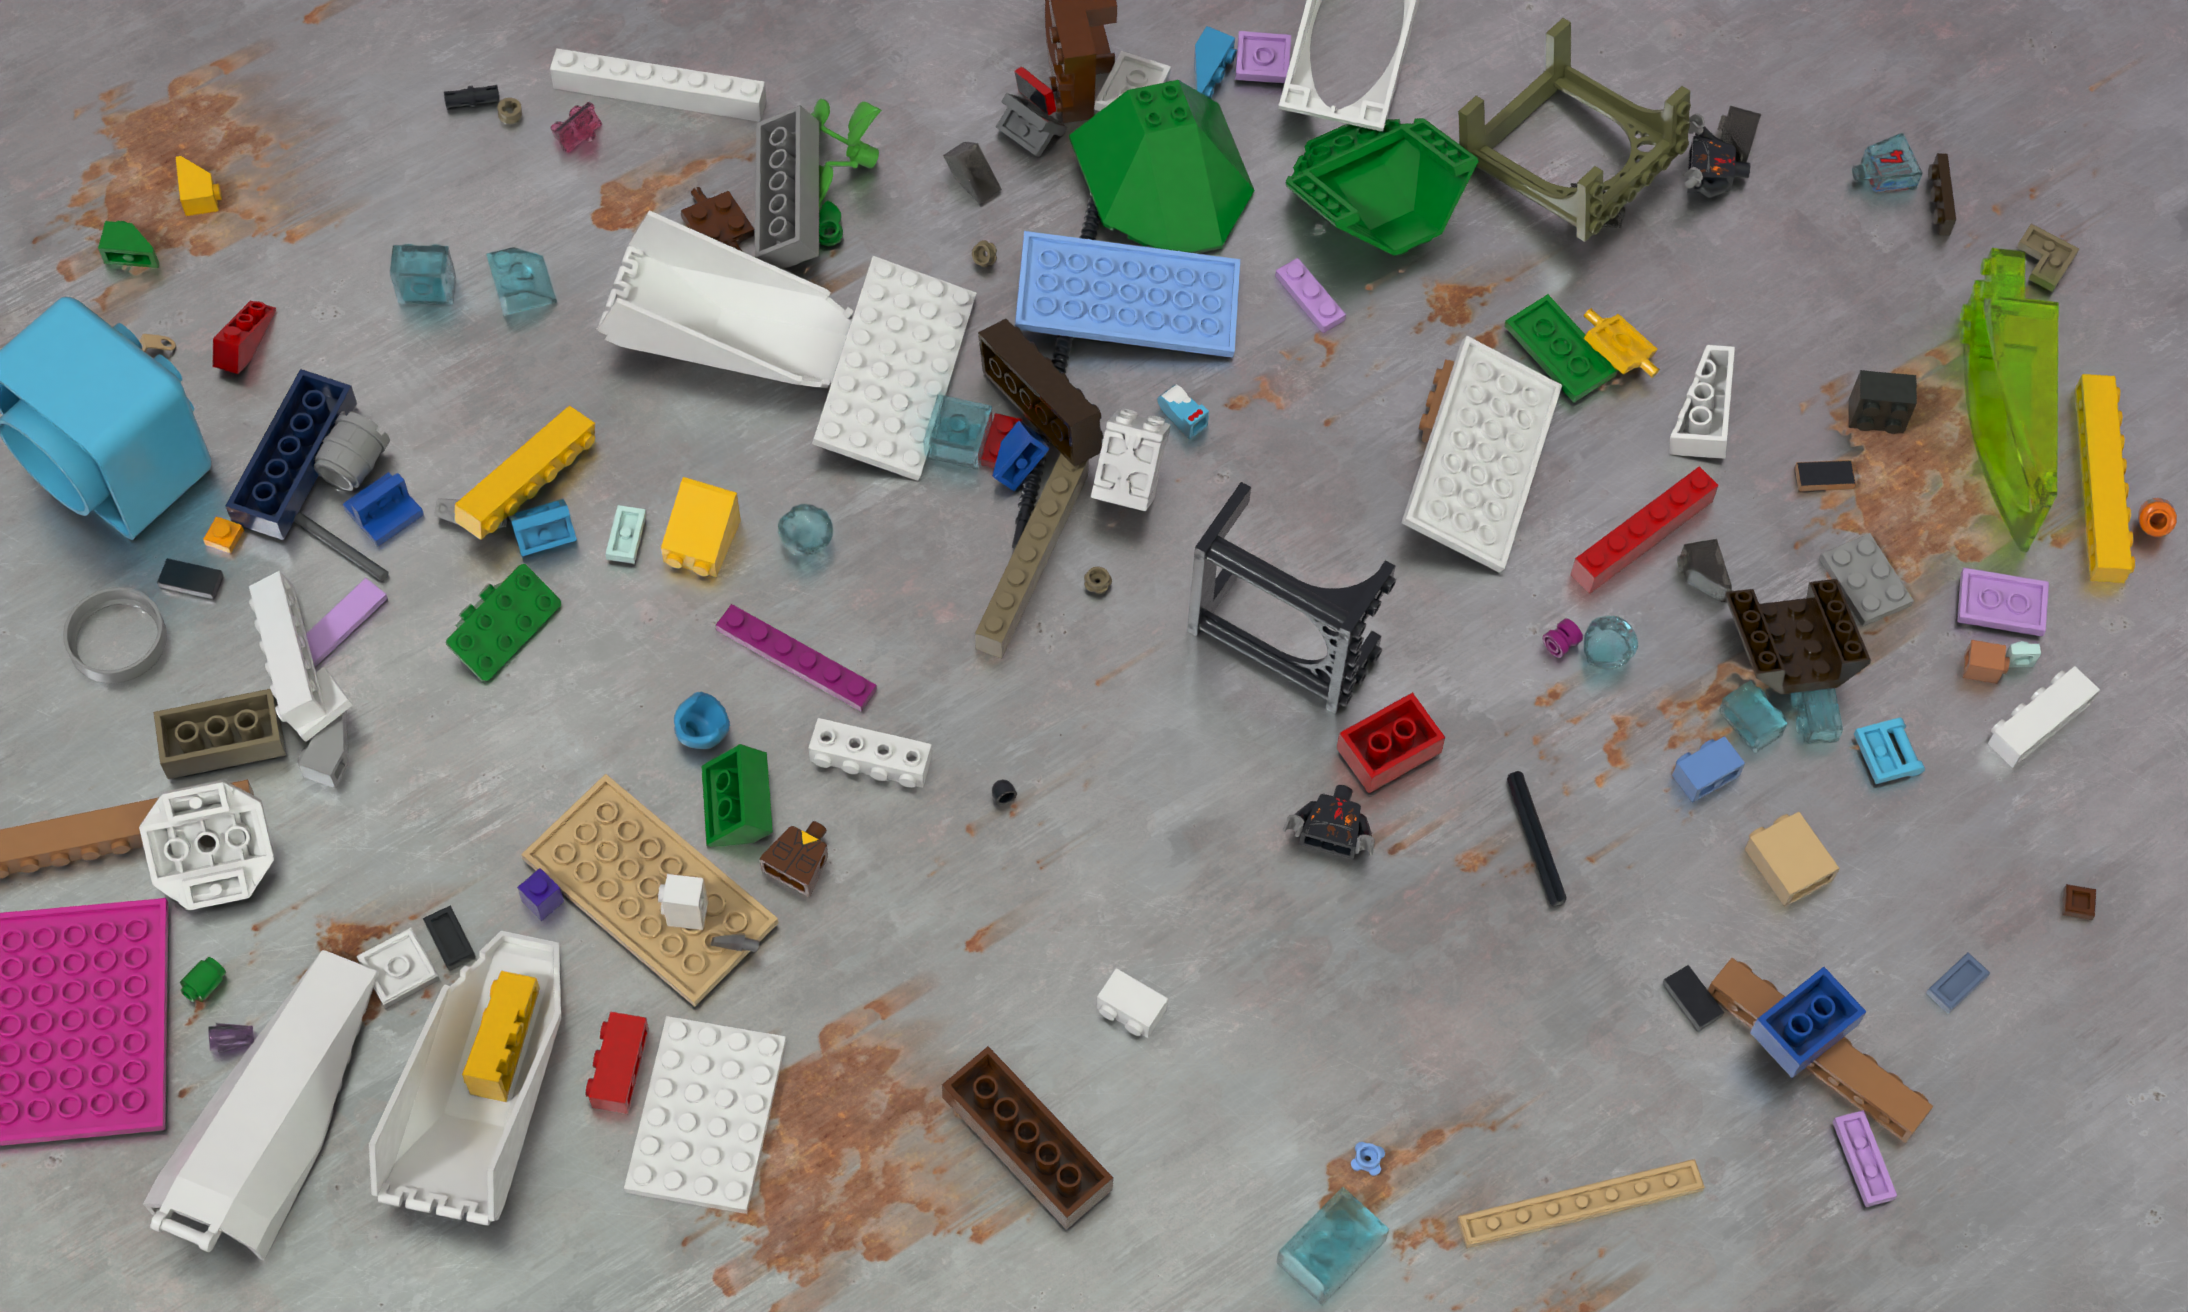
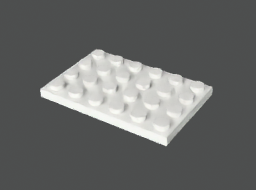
[624,1016,787,1214]

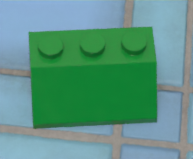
[701,744,773,847]

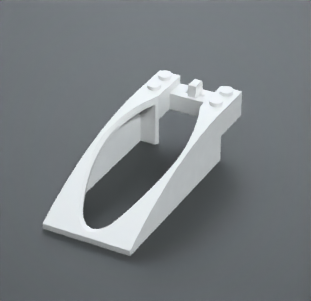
[1278,0,1420,132]

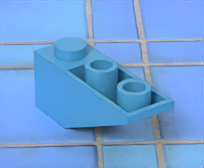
[1194,26,1237,99]

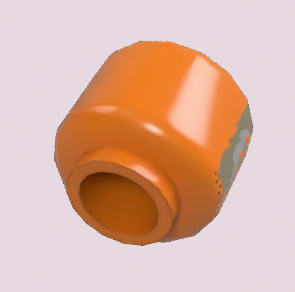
[2138,498,2177,537]

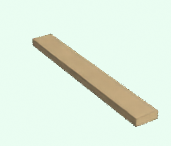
[1457,1159,1705,1249]

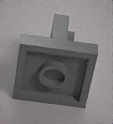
[996,93,1068,157]

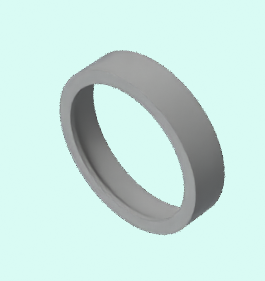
[63,587,167,683]

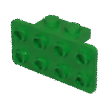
[446,564,561,681]

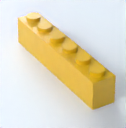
[455,405,595,540]

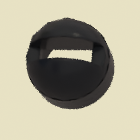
[992,779,1017,805]

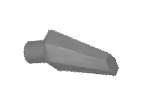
[711,933,759,952]

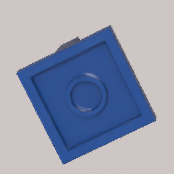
[343,472,424,547]

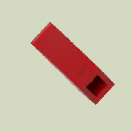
[212,300,276,374]

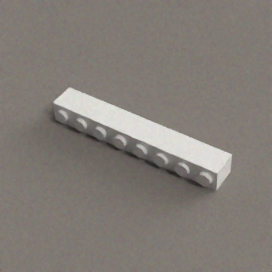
[550,48,767,122]

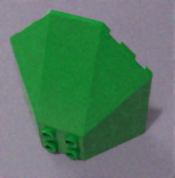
[1069,80,1255,254]
[1285,118,1479,256]

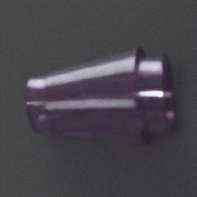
[208,1023,254,1053]

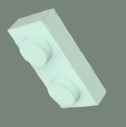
[605,505,647,564]

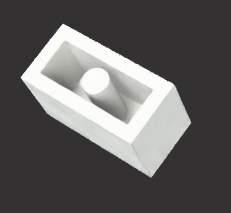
[658,874,708,930]
[1096,968,1168,1038]

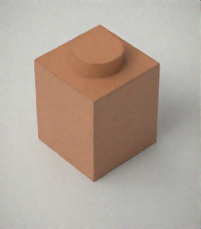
[1963,640,2010,684]

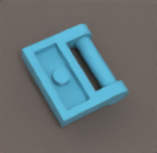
[1854,718,1925,784]

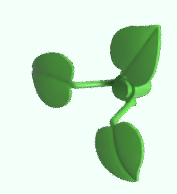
[811,99,882,213]

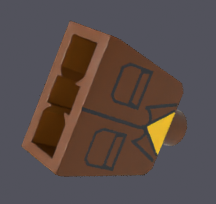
[759,821,828,897]

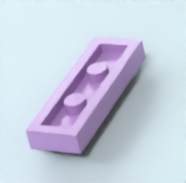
[1275,258,1346,333]
[1833,1110,1897,1207]

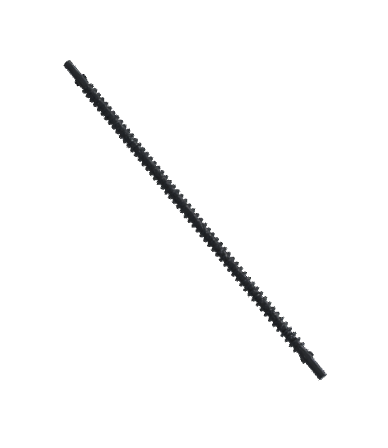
[1012,193,1100,549]

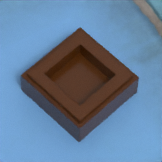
[2062,884,2096,920]

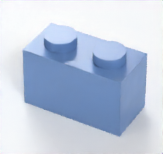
[1672,736,1745,803]

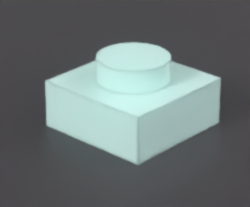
[2005,641,2041,668]

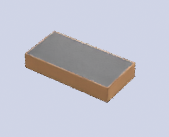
[1794,460,1856,491]

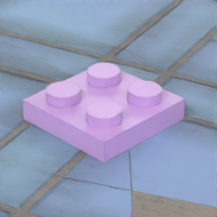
[1235,31,1291,83]

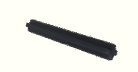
[1507,771,1567,906]

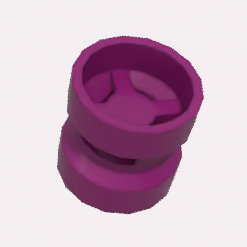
[1542,618,1583,658]

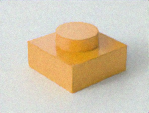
[203,516,244,554]

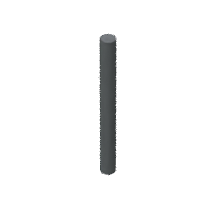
[294,512,389,581]

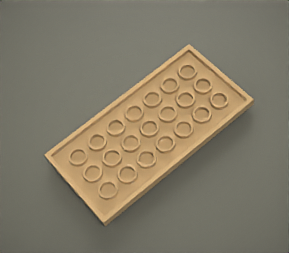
[521,774,779,1007]

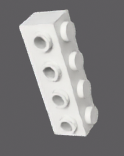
[808,718,932,788]

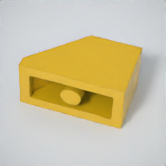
[176,156,222,216]

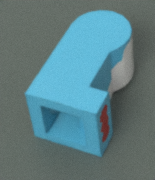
[1157,384,1209,439]

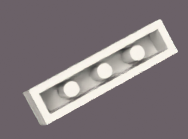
[1988,666,2100,768]

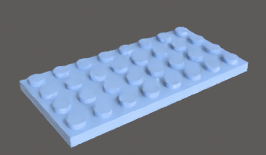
[1015,231,1240,358]

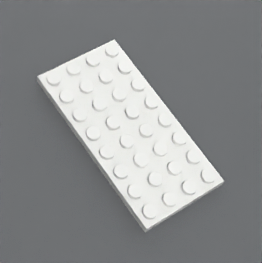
[812,256,976,481]
[1401,336,1562,573]

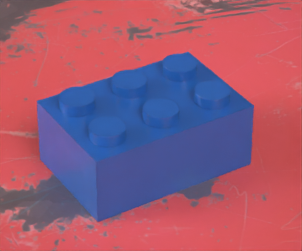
[1750,967,1867,1078]

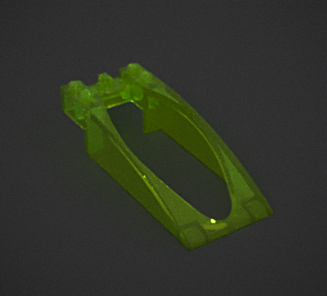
[1960,248,2059,552]

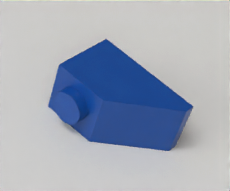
[992,421,1050,491]

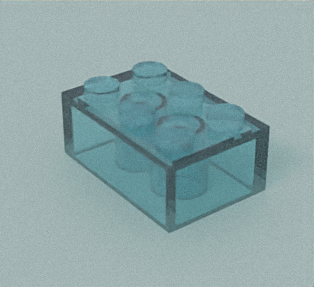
[1276,1187,1389,1306]

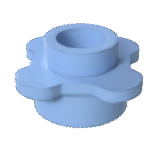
[1351,1142,1385,1176]

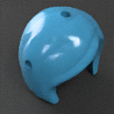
[674,692,730,749]

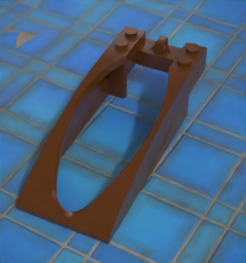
[1045,0,1118,124]

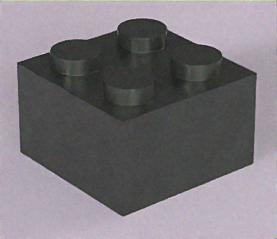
[1849,370,1917,434]

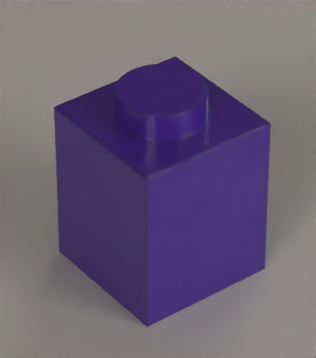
[517,868,564,921]

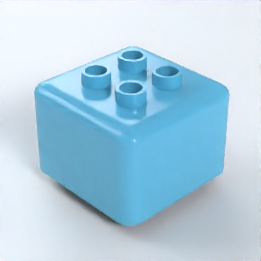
[0,297,212,540]

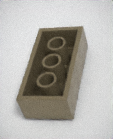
[153,689,286,779]

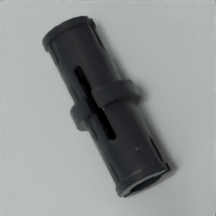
[444,85,500,109]

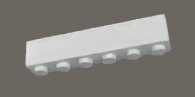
[249,571,326,730]

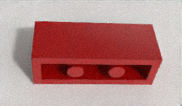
[585,1012,649,1114]

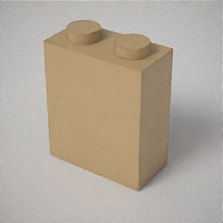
[1745,812,1840,907]

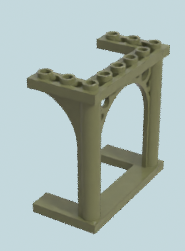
[1458,18,1691,242]

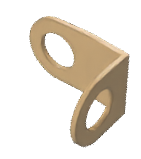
[139,334,176,352]

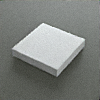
[277,667,353,742]
[356,928,440,1009]

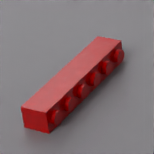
[1570,466,1719,594]

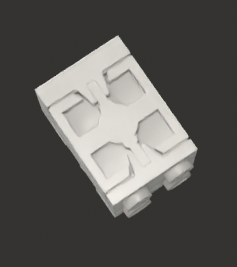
[1091,409,1171,511]

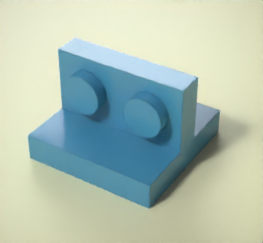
[509,498,577,557]

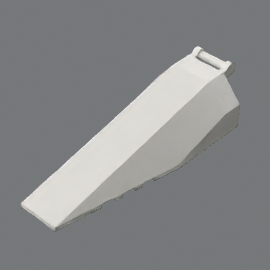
[143,950,378,1260]

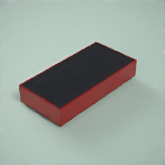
[1014,66,1056,115]

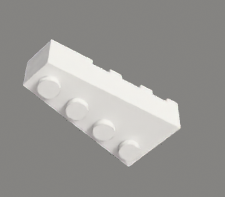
[1669,345,1735,459]

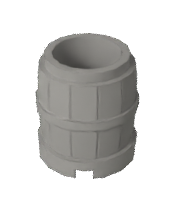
[314,411,390,491]

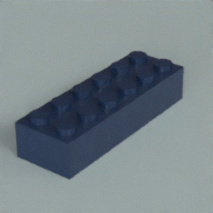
[225,369,357,540]

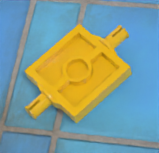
[1583,308,1660,378]

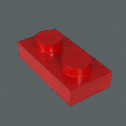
[981,413,1022,468]

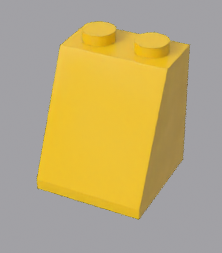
[661,477,741,578]

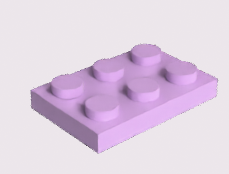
[1957,568,2049,636]

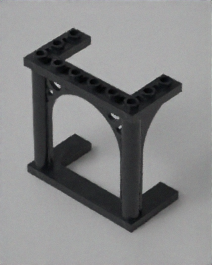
[1187,482,1397,714]

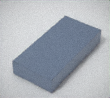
[1926,952,1990,1014]

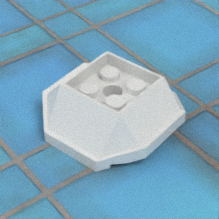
[139,780,275,910]

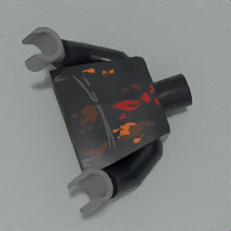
[1684,113,1750,198]
[1283,785,1375,860]

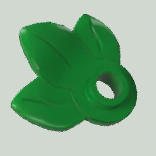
[819,200,843,246]

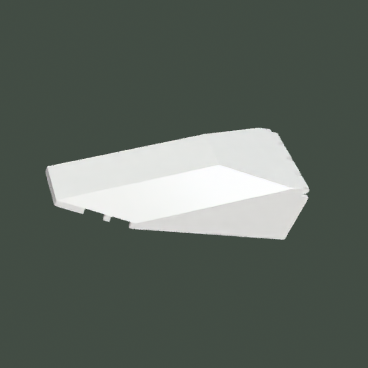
[597,210,853,389]
[369,931,561,1226]

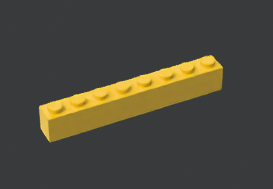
[2075,374,2135,583]

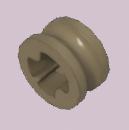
[497,98,522,124]

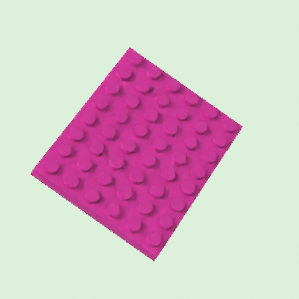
[0,898,168,1146]

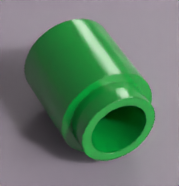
[180,957,226,1002]

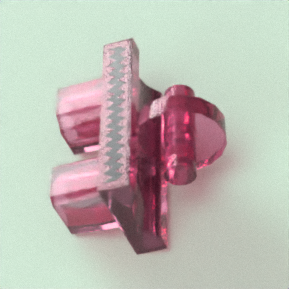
[550,102,602,153]

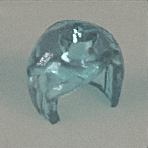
[778,504,834,557]
[1583,616,1638,670]

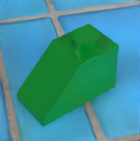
[98,221,159,268]

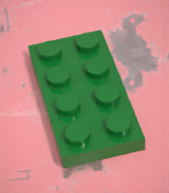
[1504,294,1618,403]

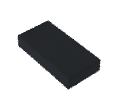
[157,558,223,600]
[423,905,477,971]
[1663,965,1724,1031]

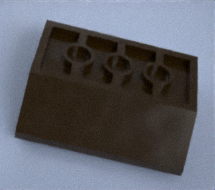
[1725,579,1871,694]

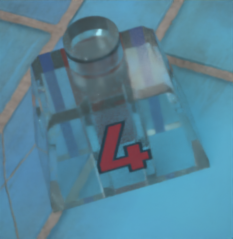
[1852,133,1923,193]

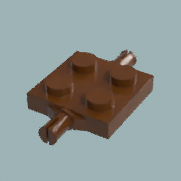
[681,187,755,252]

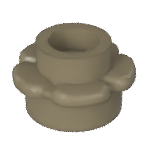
[972,240,997,267]
[1084,566,1112,594]

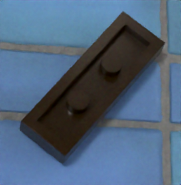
[1928,153,1956,236]

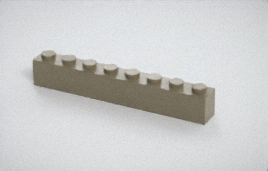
[975,453,1089,659]

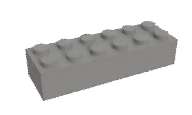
[755,105,819,270]

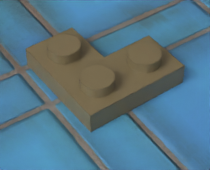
[2016,223,2079,292]

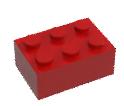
[1337,692,1445,793]

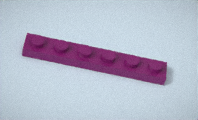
[715,604,877,712]

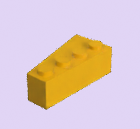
[462,971,540,1102]

